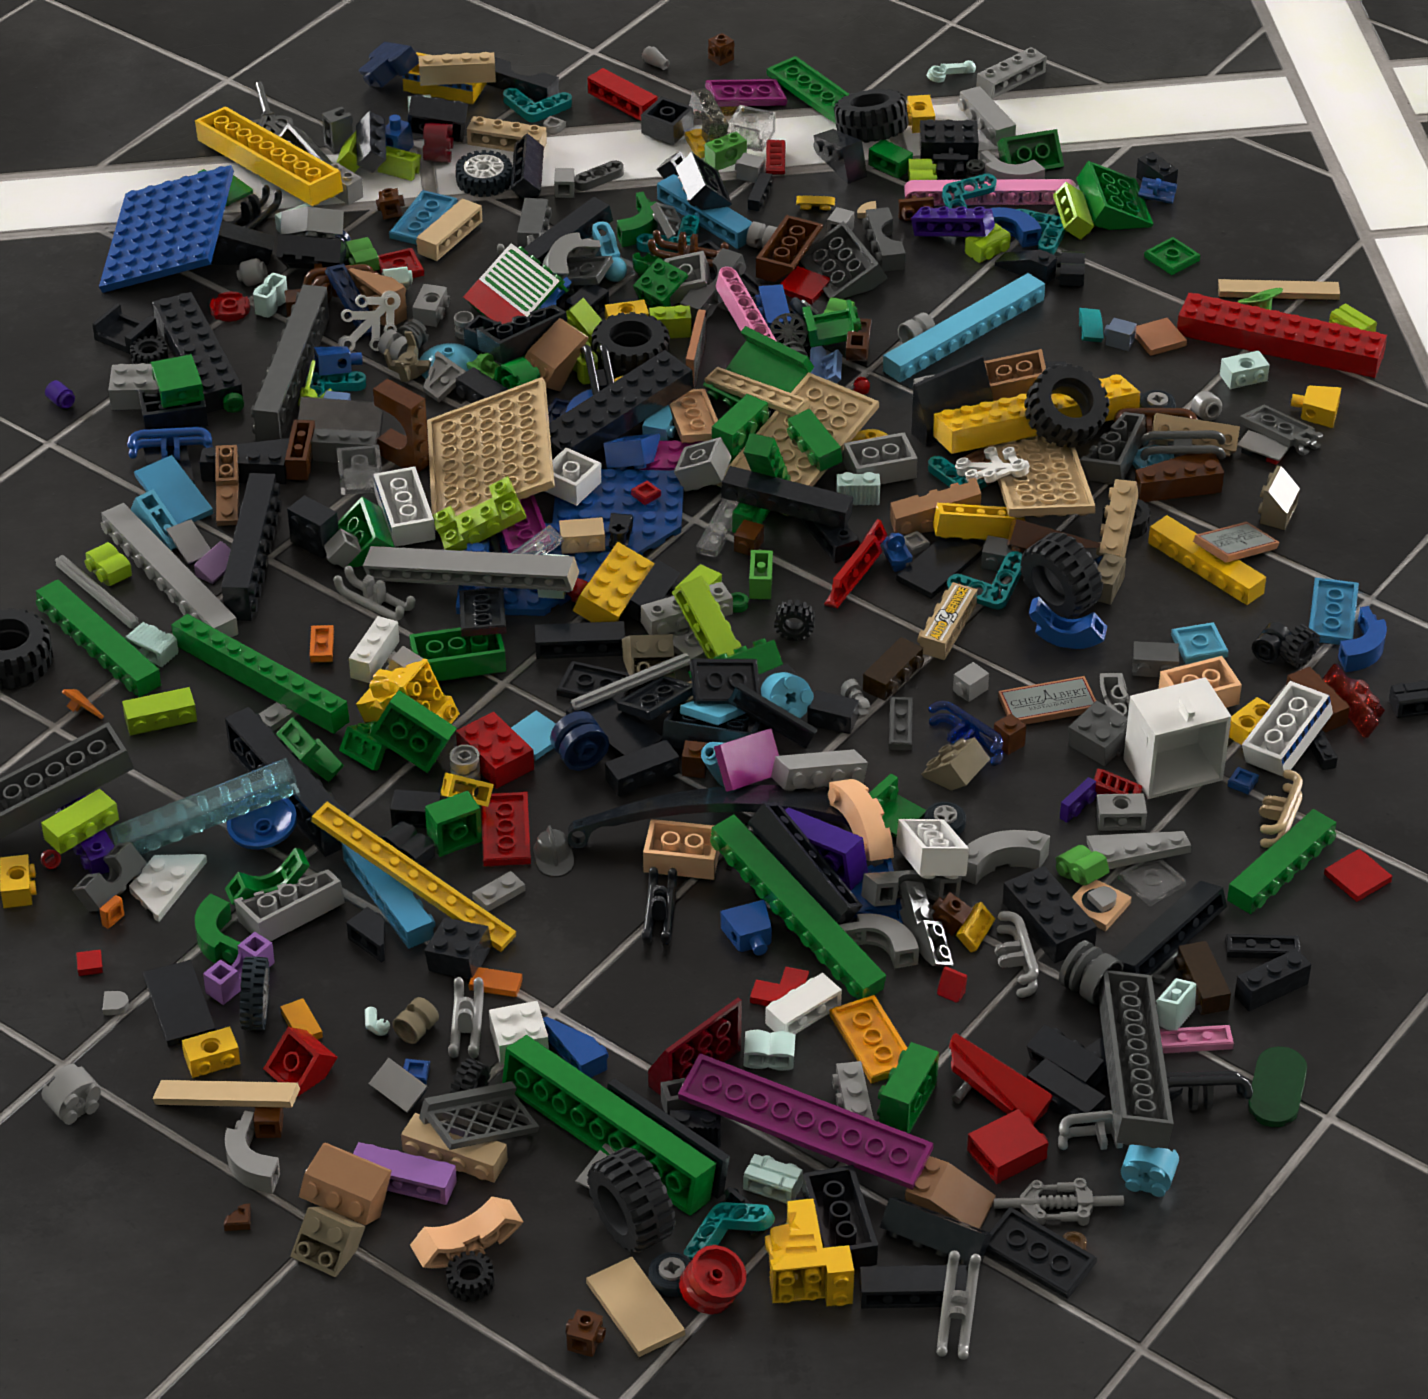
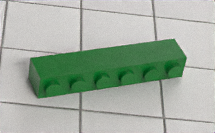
[1227,809,1336,914]

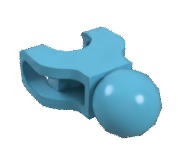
[592,222,627,282]

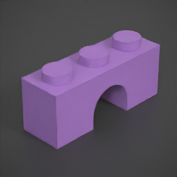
[203,932,275,1005]

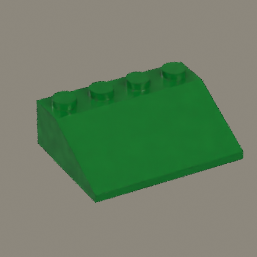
[1076,161,1154,230]

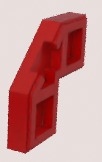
[750,967,809,1006]

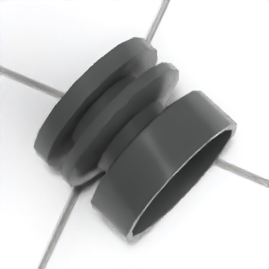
[1059,940,1123,1006]

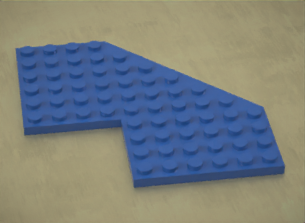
[456,469,684,616]

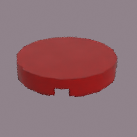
[210,291,250,321]

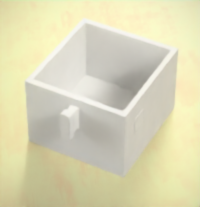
[1123,677,1231,799]

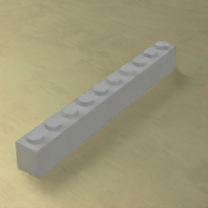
[101,503,238,637]
[363,546,579,591]

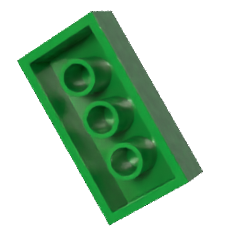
[409,627,506,681]

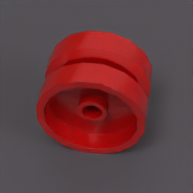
[679,1245,746,1315]

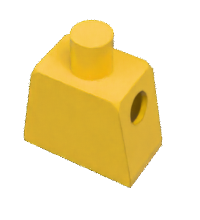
[1291,385,1341,428]
[440,773,494,807]

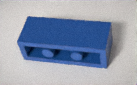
[755,284,791,338]

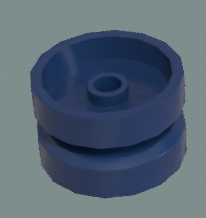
[550,711,609,771]

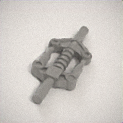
[994,1178,1124,1226]

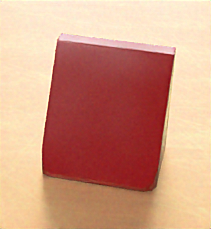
[937,966,967,1003]

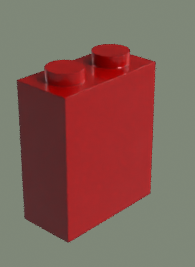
[967,1109,1049,1184]

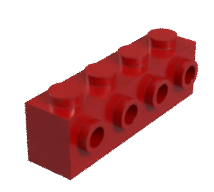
[587,68,658,121]

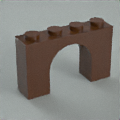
[373,379,429,473]

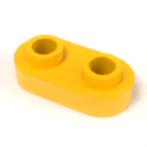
[796,196,835,211]

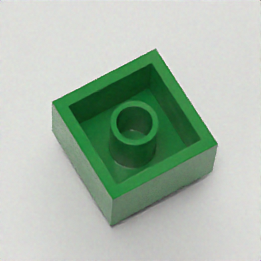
[425,791,482,857]

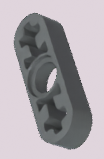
[574,160,624,191]

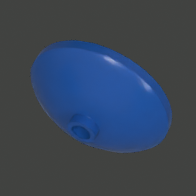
[226,792,297,849]

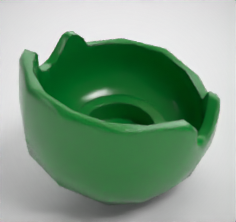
[632,252,662,276]

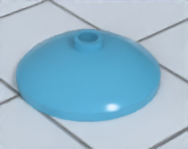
[419,343,478,379]

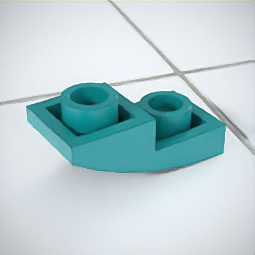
[1079,308,1104,343]

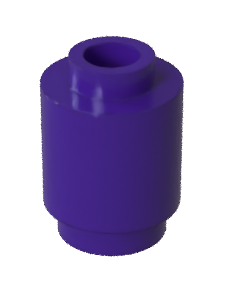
[45,380,75,408]

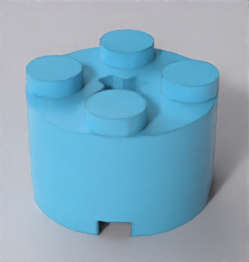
[760,672,814,718]
[1121,1145,1179,1197]

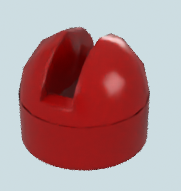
[853,377,870,395]
[40,849,61,869]

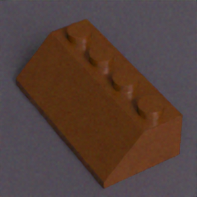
[756,215,823,282]

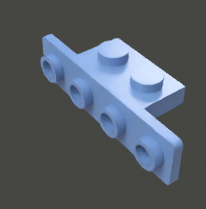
[810,346,842,384]

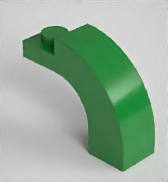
[617,192,658,247]
[225,848,310,905]
[195,893,241,963]

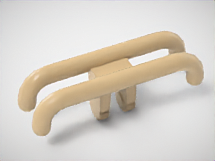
[1259,769,1303,848]

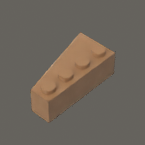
[890,477,981,535]

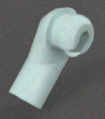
[365,1007,390,1036]

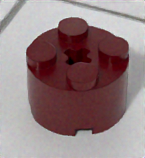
[423,123,454,163]

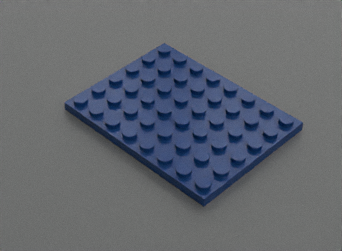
[99,165,234,293]

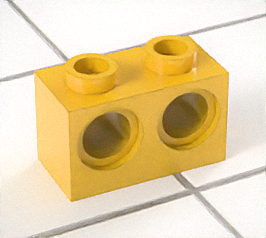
[1229,697,1271,745]

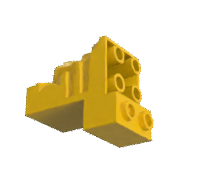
[356,659,460,724]
[765,1199,854,1306]

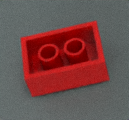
[456,712,534,789]

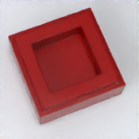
[631,480,661,505]
[76,949,103,976]

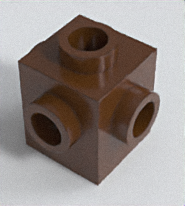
[708,33,735,66]
[376,188,405,220]
[931,892,972,936]
[565,1309,606,1357]

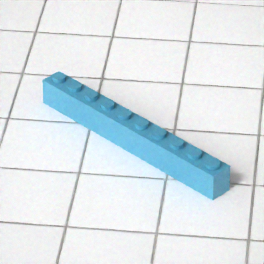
[883,273,1045,382]

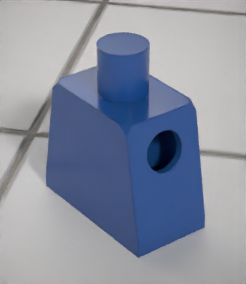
[385,115,414,151]
[314,346,363,376]
[721,900,772,955]

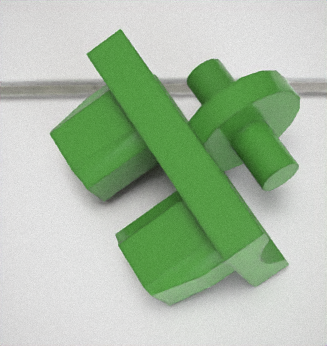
[466,353,500,380]

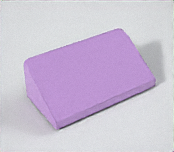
[194,541,231,584]

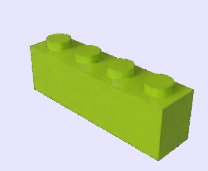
[672,575,741,659]

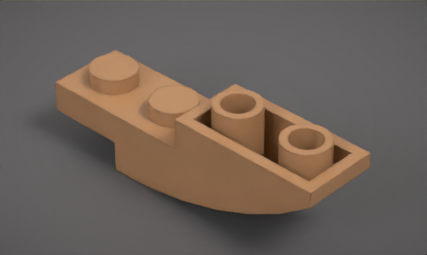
[215,445,239,526]

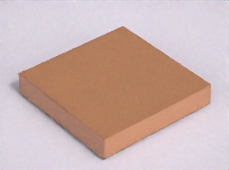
[1135,318,1187,356]

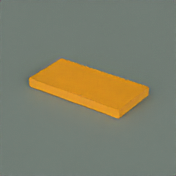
[829,995,907,1084]

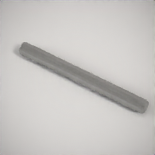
[55,555,139,629]
[571,653,690,711]

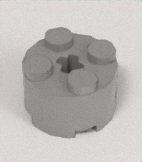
[41,1064,101,1125]

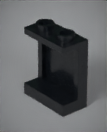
[92,303,158,354]

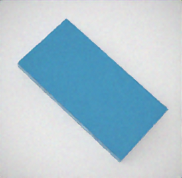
[389,190,458,245]
[134,455,213,524]
[1309,577,1359,645]

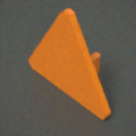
[62,689,104,719]

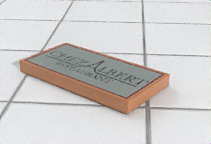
[686,309,706,389]
[1193,522,1279,563]
[998,676,1096,725]

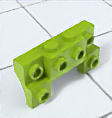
[432,476,527,551]

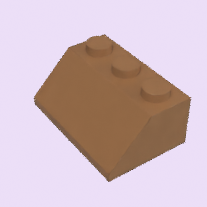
[299,1143,392,1225]

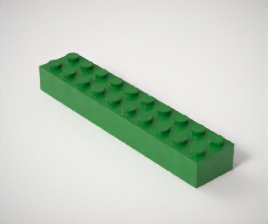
[502,1035,716,1216]

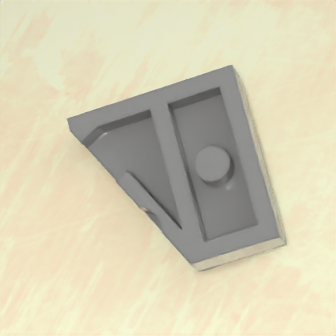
[651,202,681,239]
[423,351,466,403]

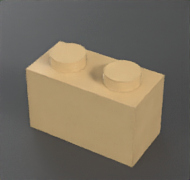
[559,517,605,554]

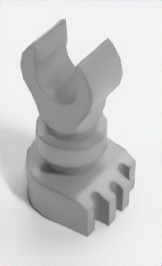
[841,679,870,716]

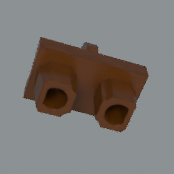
[898,195,934,221]

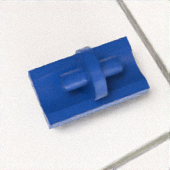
[1138,177,1177,204]
[880,533,913,572]

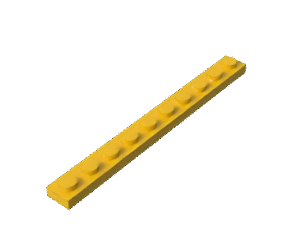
[311,802,516,952]

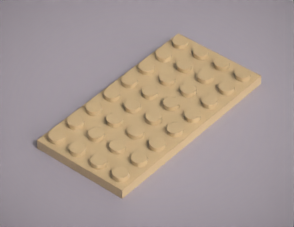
[717,372,879,516]
[987,436,1095,518]

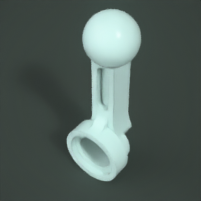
[927,60,976,83]

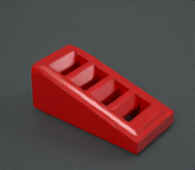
[766,140,786,174]
[1094,769,1142,796]

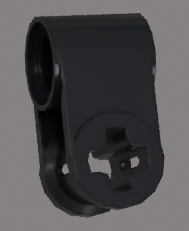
[609,513,633,549]

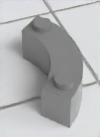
[1100,673,1130,718]
[960,830,1050,885]

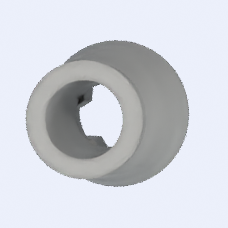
[642,46,670,70]

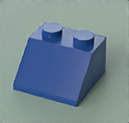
[603,433,660,471]

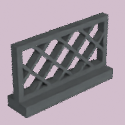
[419,1081,539,1150]

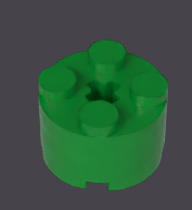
[494,357,540,389]

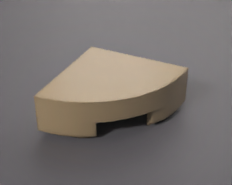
[857,201,877,219]

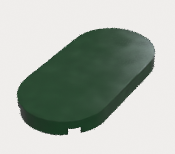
[1248,1046,1307,1127]

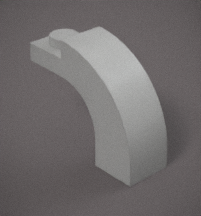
[980,150,1045,180]
[542,233,601,279]
[839,914,919,968]
[225,1111,280,1194]

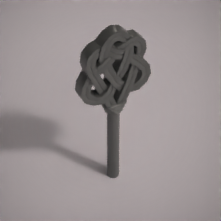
[252,82,293,136]

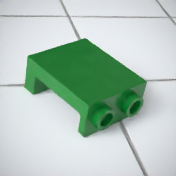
[802,300,862,347]
[151,354,204,408]
[276,717,344,782]

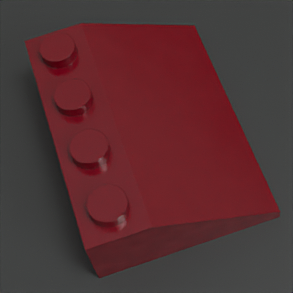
[648,998,742,1096]

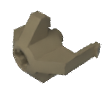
[384,331,431,382]

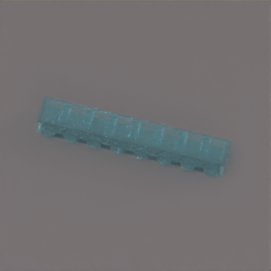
[110,758,300,855]

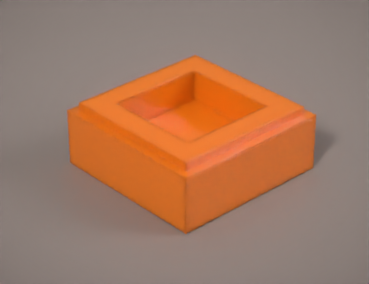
[99,895,125,929]

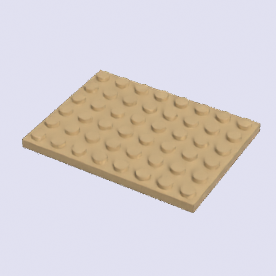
[427,377,555,530]

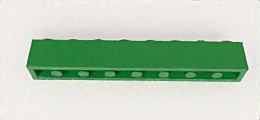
[36,579,161,697]

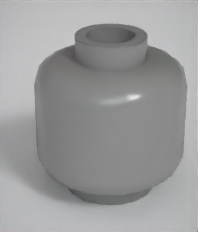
[237,258,268,287]
[1191,391,1222,421]

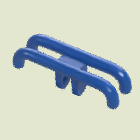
[127,427,213,460]

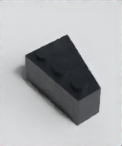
[813,129,867,184]

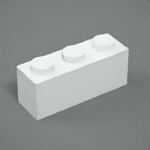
[349,616,400,683]
[765,973,842,1034]

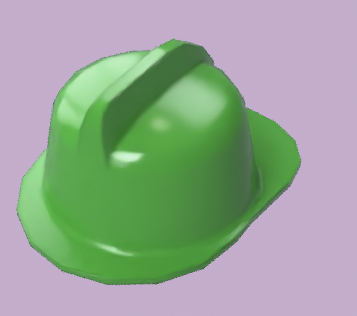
[1238,288,1283,310]

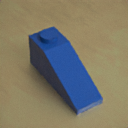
[543,1016,609,1078]

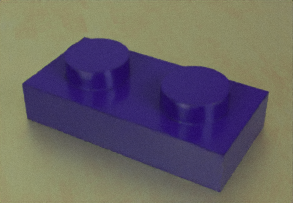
[1060,777,1096,823]

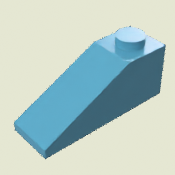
[642,405,675,441]
[131,489,177,551]

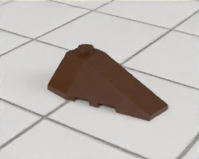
[1007,519,1101,554]

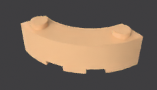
[828,779,894,861]
[410,1196,523,1268]

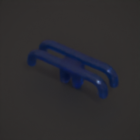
[928,701,1004,766]

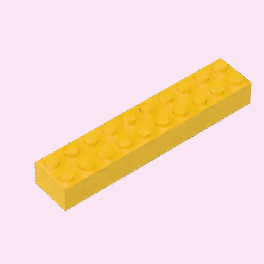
[195,106,343,206]
[933,375,1140,454]

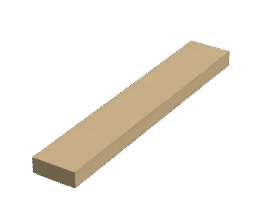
[1218,279,1340,300]
[704,367,810,416]
[152,1080,300,1108]

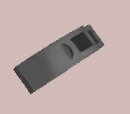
[899,881,954,967]

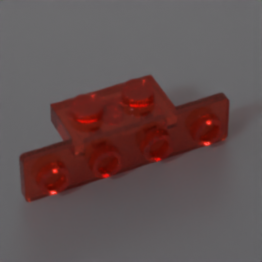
[1323,664,1385,738]

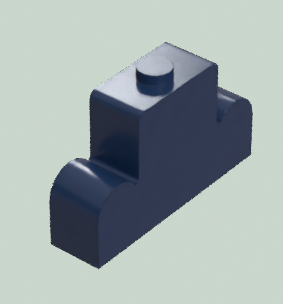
[359,42,419,88]

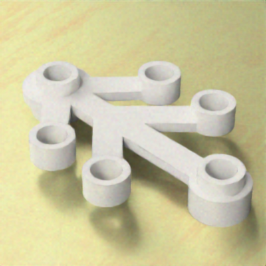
[338,291,401,352]
[955,446,1030,483]

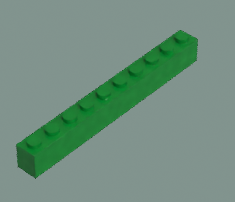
[171,614,350,734]
[710,815,886,1000]

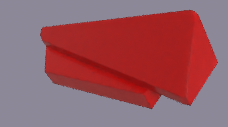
[824,519,888,608]
[949,1033,1052,1125]

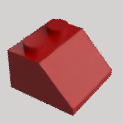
[263,1027,338,1097]

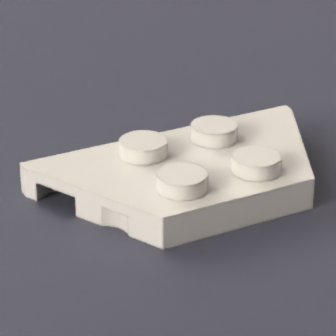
[129,854,207,922]

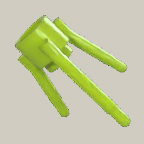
[298,360,332,406]

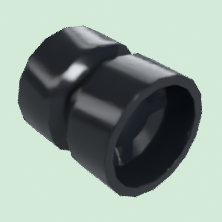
[1251,622,1291,663]

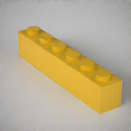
[1148,515,1266,605]

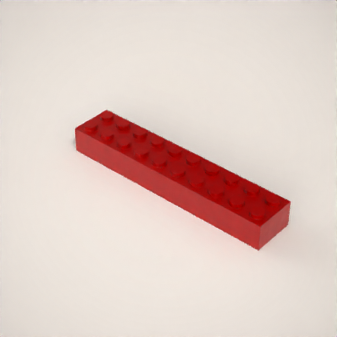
[1177,293,1387,378]

